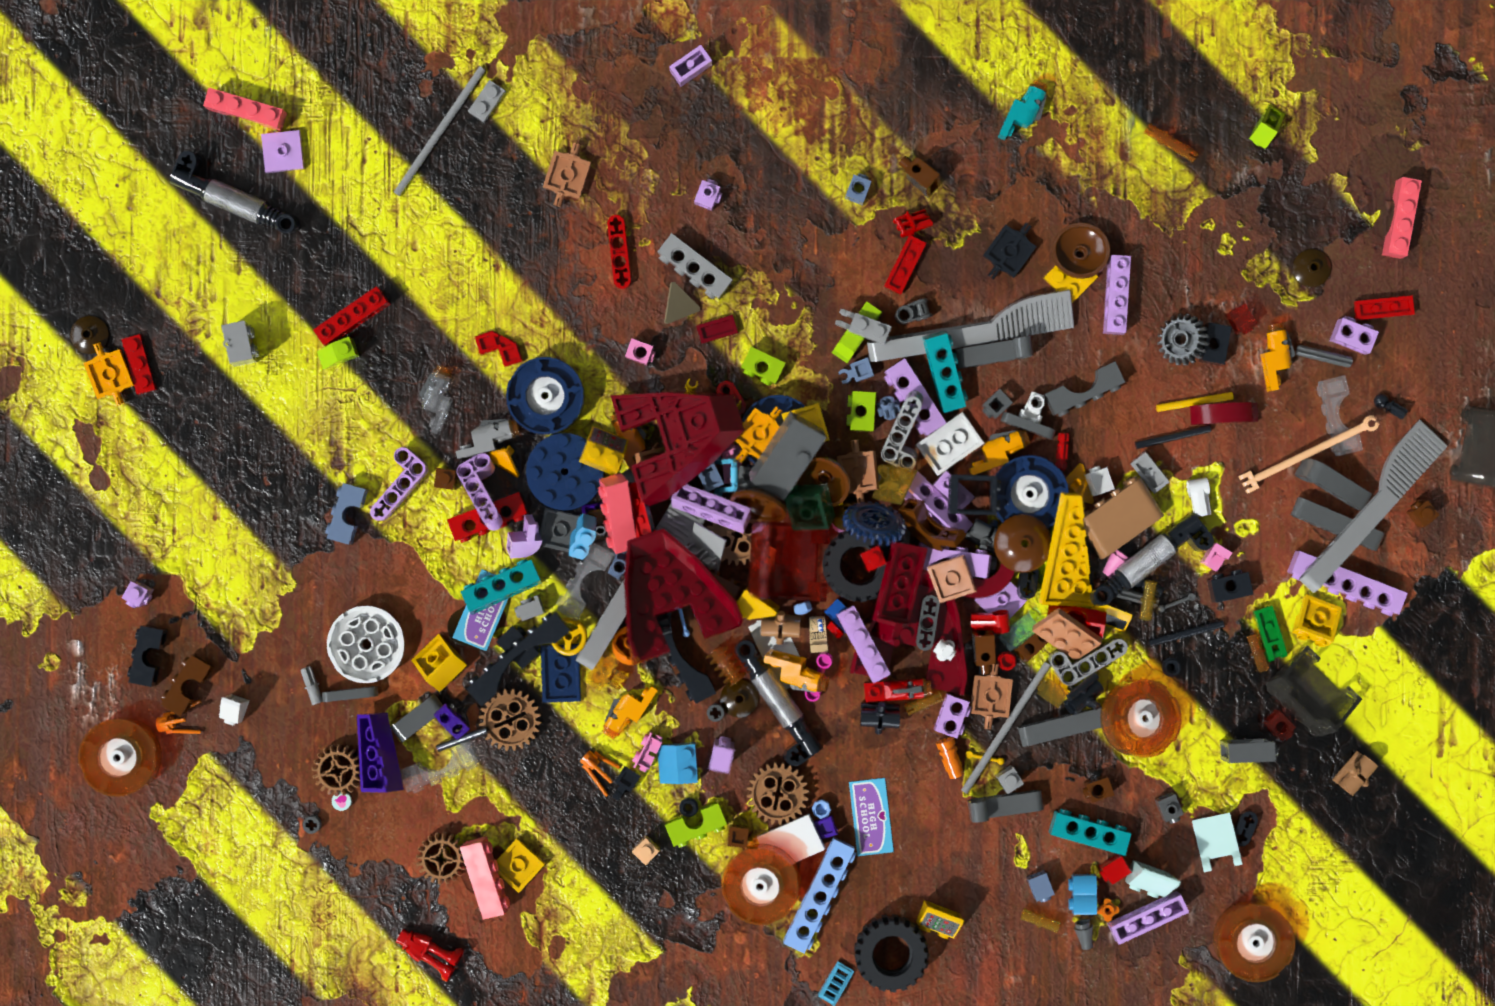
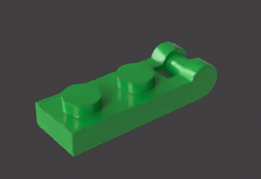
[1253,605,1288,662]

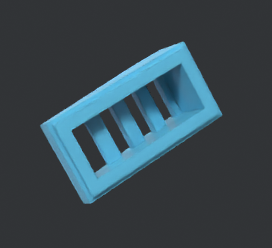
[818,961,854,1006]

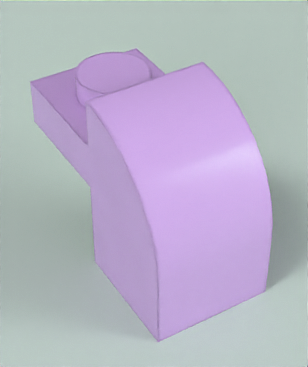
[506,515,542,558]

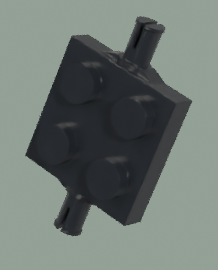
[983,222,1037,280]

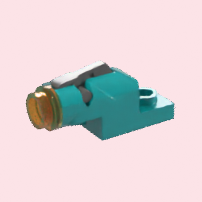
[998,80,1047,140]

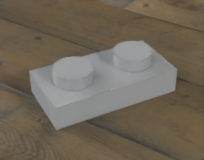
[468,80,506,123]

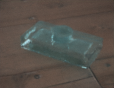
[998,613,1036,651]

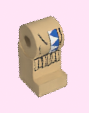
[809,616,828,653]

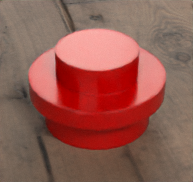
[997,651,1016,670]

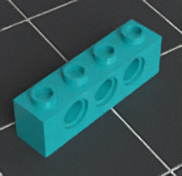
[922,331,968,413]
[460,559,542,615]
[1048,809,1131,856]

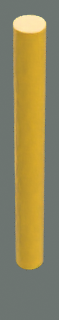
[1156,392,1233,412]

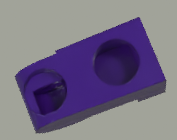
[434,704,470,740]

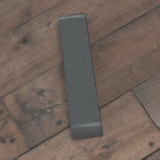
[1290,497,1385,551]
[1018,705,1113,747]

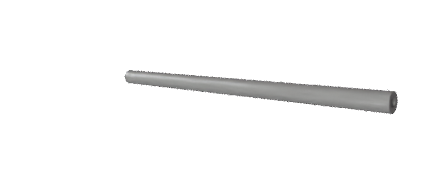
[394,66,486,196]
[961,662,1051,794]

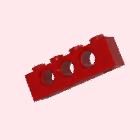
[313,286,391,346]
[447,492,529,543]

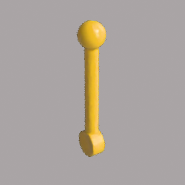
[965,750,1005,765]

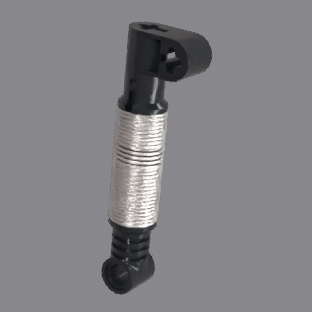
[170,151,300,234]
[1090,513,1214,606]
[734,640,823,766]

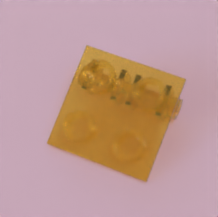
[872,464,917,505]

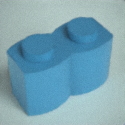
[569,513,597,560]
[1068,874,1097,915]

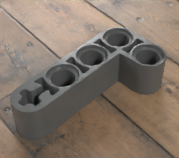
[954,336,1034,369]
[1294,458,1372,511]
[967,790,1044,823]

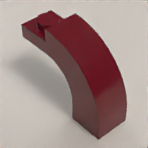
[1190,402,1259,425]
[964,563,1015,599]

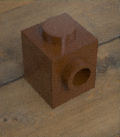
[1406,500,1440,527]

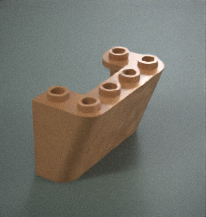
[1083,476,1164,559]

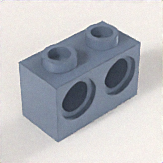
[698,462,724,492]

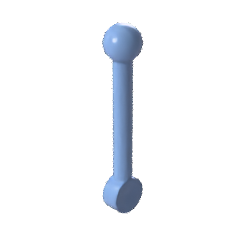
[678,608,690,637]

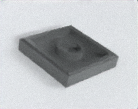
[539,508,580,552]

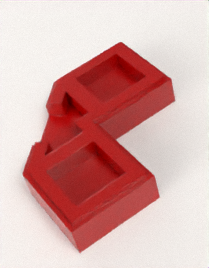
[475,331,523,367]

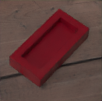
[696,315,738,344]

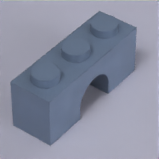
[326,483,368,545]

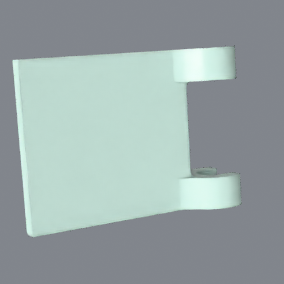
[1192,813,1243,872]

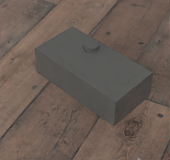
[749,411,827,500]

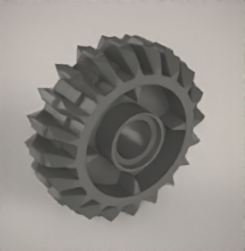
[1157,314,1210,366]

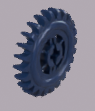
[843,501,906,546]

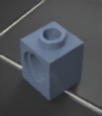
[845,173,872,205]
[1026,870,1055,902]

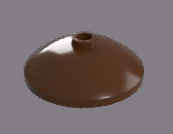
[1052,223,1110,279]
[795,456,850,508]
[730,488,787,522]
[994,514,1052,572]

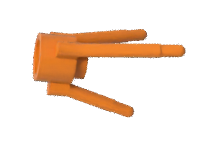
[156,700,201,734]
[580,750,620,796]

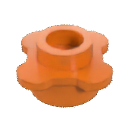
[1097,898,1119,922]

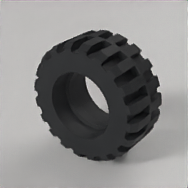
[822,530,891,602]
[854,914,929,992]

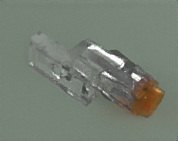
[419,365,453,435]

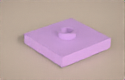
[261,130,305,173]
[974,582,1027,619]

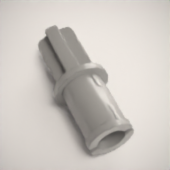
[301,666,323,705]

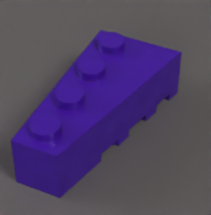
[357,713,404,792]

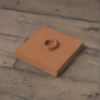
[927,554,977,603]

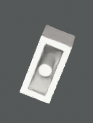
[219,694,250,725]

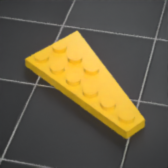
[1039,493,1094,607]

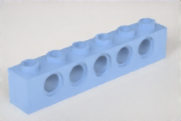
[783,837,856,953]

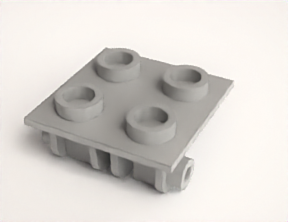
[685,522,726,571]

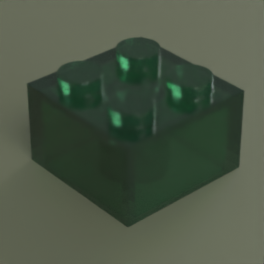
[785,484,835,530]

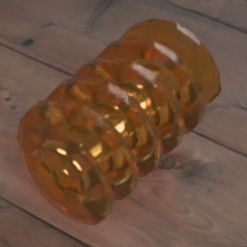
[706,645,746,688]

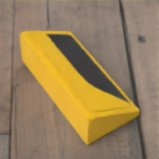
[1092,604,1133,632]

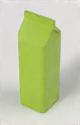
[832,301,882,363]

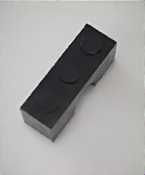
[127,625,168,687]

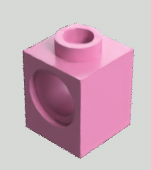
[625,338,656,366]

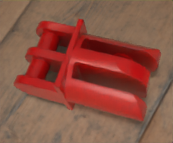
[893,208,933,238]

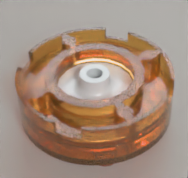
[1100,679,1181,757]
[78,717,162,797]
[721,844,801,925]
[1213,901,1295,982]

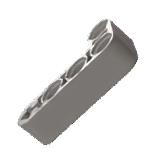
[881,391,923,471]
[1048,638,1128,686]

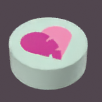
[332,791,352,811]

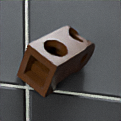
[1013,632,1048,662]

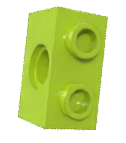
[741,347,786,386]
[846,391,876,432]

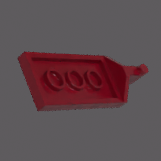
[872,542,928,647]

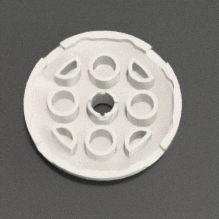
[327,606,405,683]

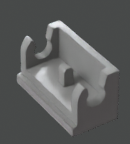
[1130,450,1170,494]

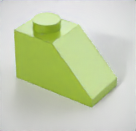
[1249,104,1285,149]
[317,337,360,370]

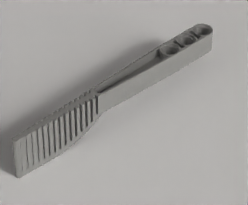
[867,290,1075,362]
[1299,419,1448,593]
[575,483,705,670]

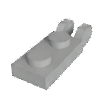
[835,309,892,345]

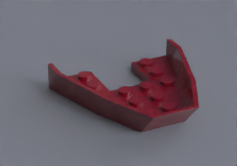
[610,391,745,506]
[624,528,744,665]
[849,570,967,695]

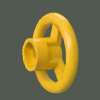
[551,617,587,656]

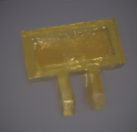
[584,649,628,691]

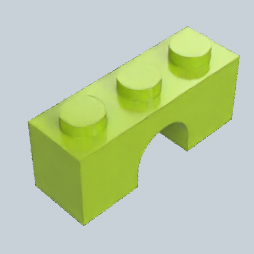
[665,801,727,848]

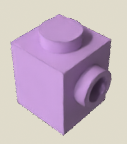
[694,179,723,211]
[122,580,154,608]

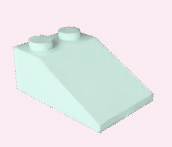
[1125,860,1180,898]

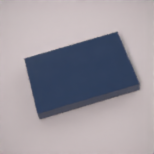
[541,644,581,703]

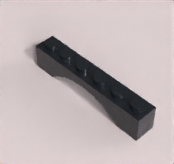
[664,611,716,704]
[467,612,572,707]

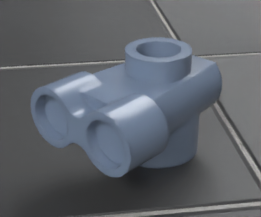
[608,551,627,580]

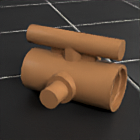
[761,611,800,645]
[1332,751,1378,796]

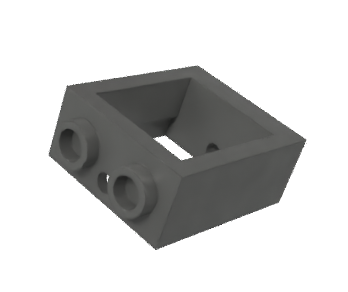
[1220,738,1278,764]

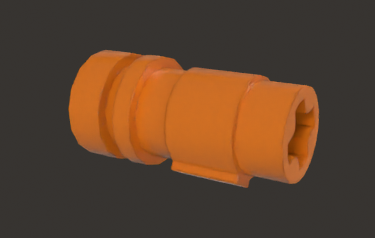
[936,737,964,779]

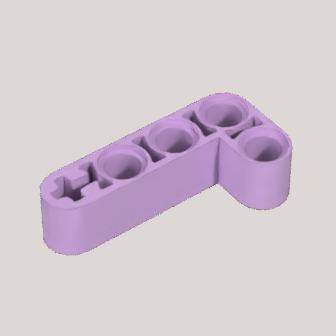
[370,447,428,521]
[456,453,503,531]

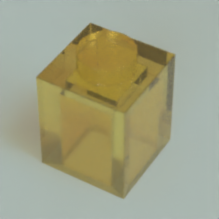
[1037,678,1069,708]

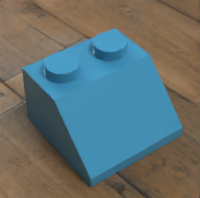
[658,742,698,784]

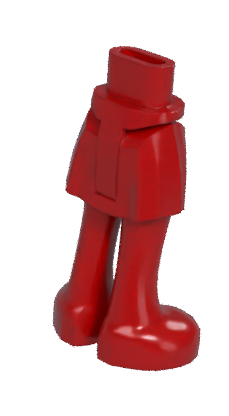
[396,929,464,982]

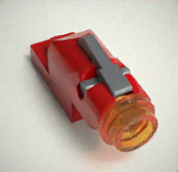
[864,678,932,702]

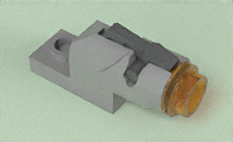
[456,419,520,459]

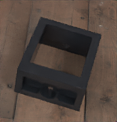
[948,475,1001,515]

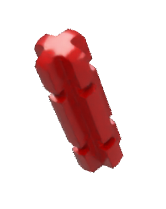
[1055,433,1069,470]

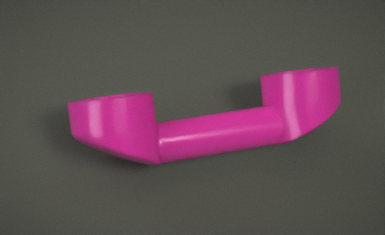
[805,652,833,701]

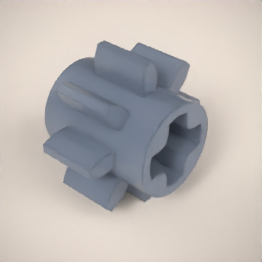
[877,396,900,420]

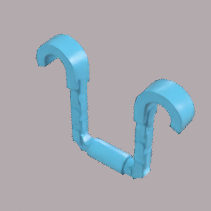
[714,455,739,497]

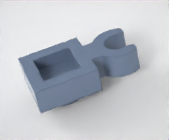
[839,358,875,384]

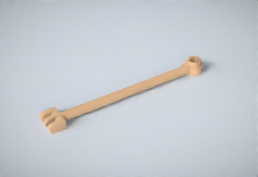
[1238,416,1379,493]

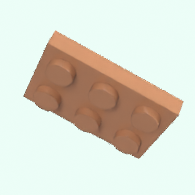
[1032,608,1102,661]

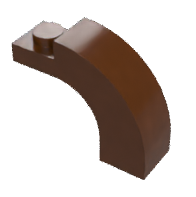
[898,498,966,551]

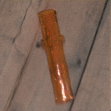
[1143,123,1199,163]

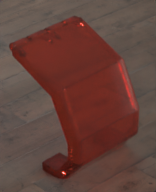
[748,521,831,602]

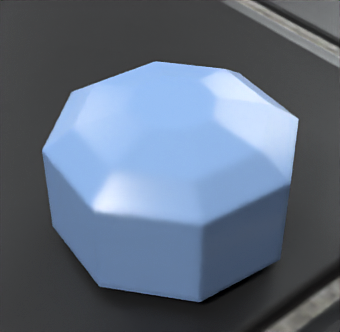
[793,600,812,615]
[812,799,831,819]

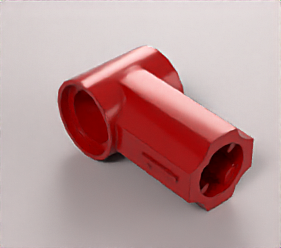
[971,610,1010,634]

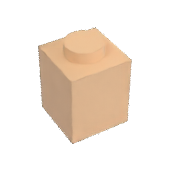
[632,835,660,865]

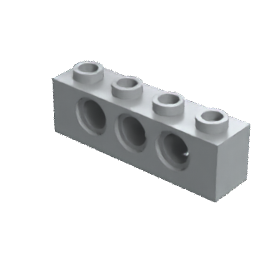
[657,233,733,300]

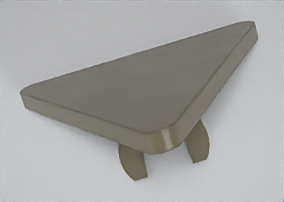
[664,282,700,324]

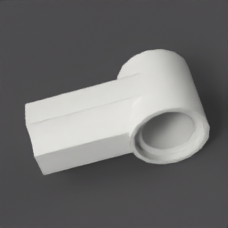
[1186,477,1211,517]

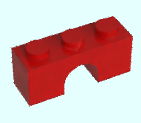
[1046,605,1107,638]

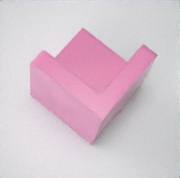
[1200,543,1232,571]

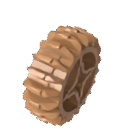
[312,744,360,796]
[416,832,466,885]

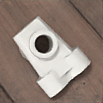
[1019,392,1045,424]
[933,639,957,661]

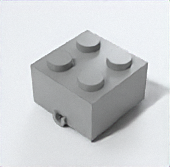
[221,321,259,367]

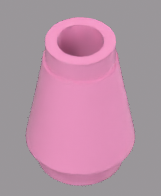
[1102,549,1129,577]

